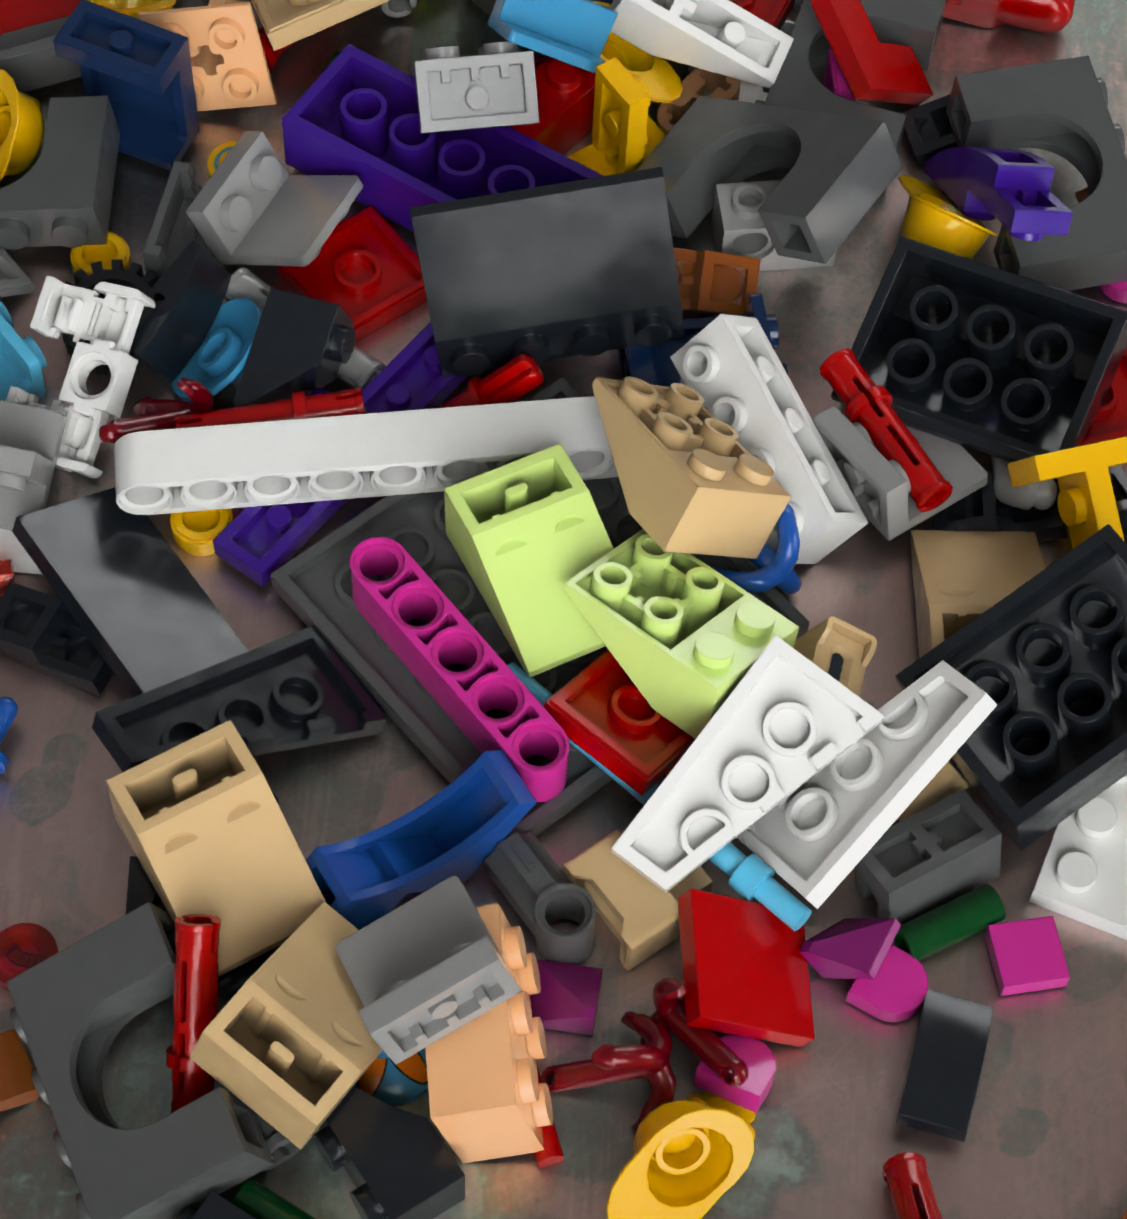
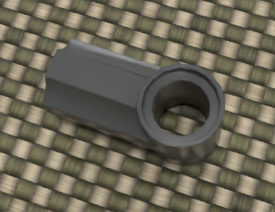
[484,831,595,965]

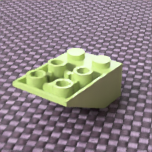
[444,443,614,678]
[564,529,799,739]

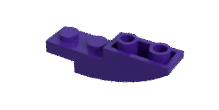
[924,147,1073,241]

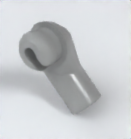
[991,456,1057,510]

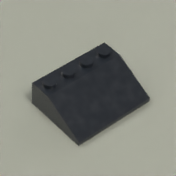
[410,167,684,377]
[831,236,1127,462]
[895,524,1127,851]

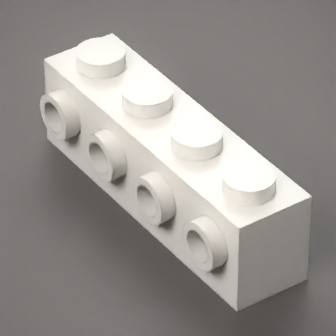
[670,314,868,564]

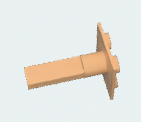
[137,0,277,112]

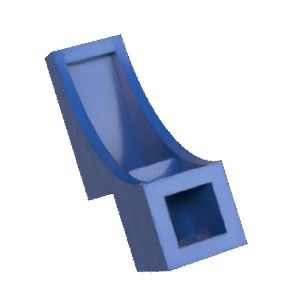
[306,750,537,930]

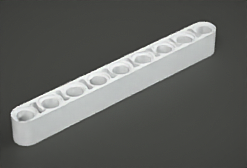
[114,396,618,515]

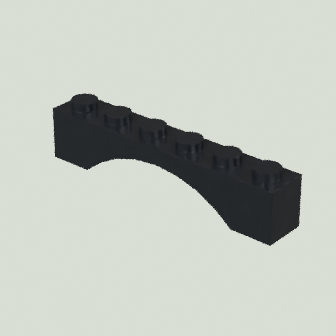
[218,944,465,1219]

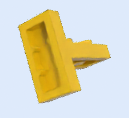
[567,57,666,176]
[1007,437,1127,549]

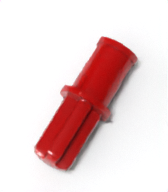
[438,354,544,408]

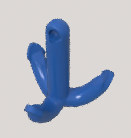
[713,503,802,594]

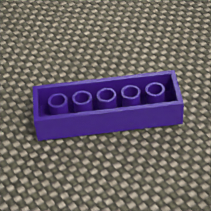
[282,44,603,232]

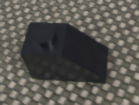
[233,288,356,407]

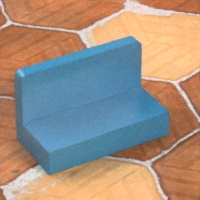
[487,0,618,74]

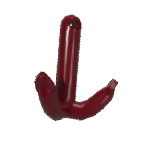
[99,377,214,444]
[640,978,748,1088]
[541,1011,676,1132]

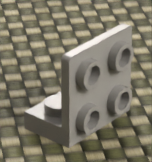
[409,41,540,134]
[185,131,363,267]
[814,405,988,541]
[335,876,521,1065]

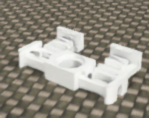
[6,275,156,478]

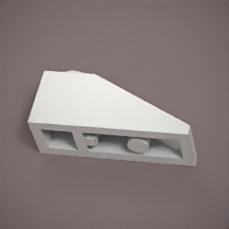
[610,0,794,88]

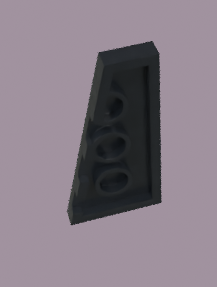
[92,625,387,772]

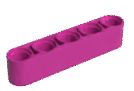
[350,537,569,802]

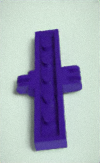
[213,321,468,587]

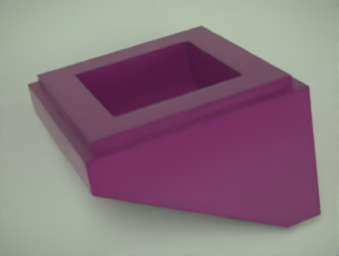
[799,918,901,980]
[530,959,603,1036]

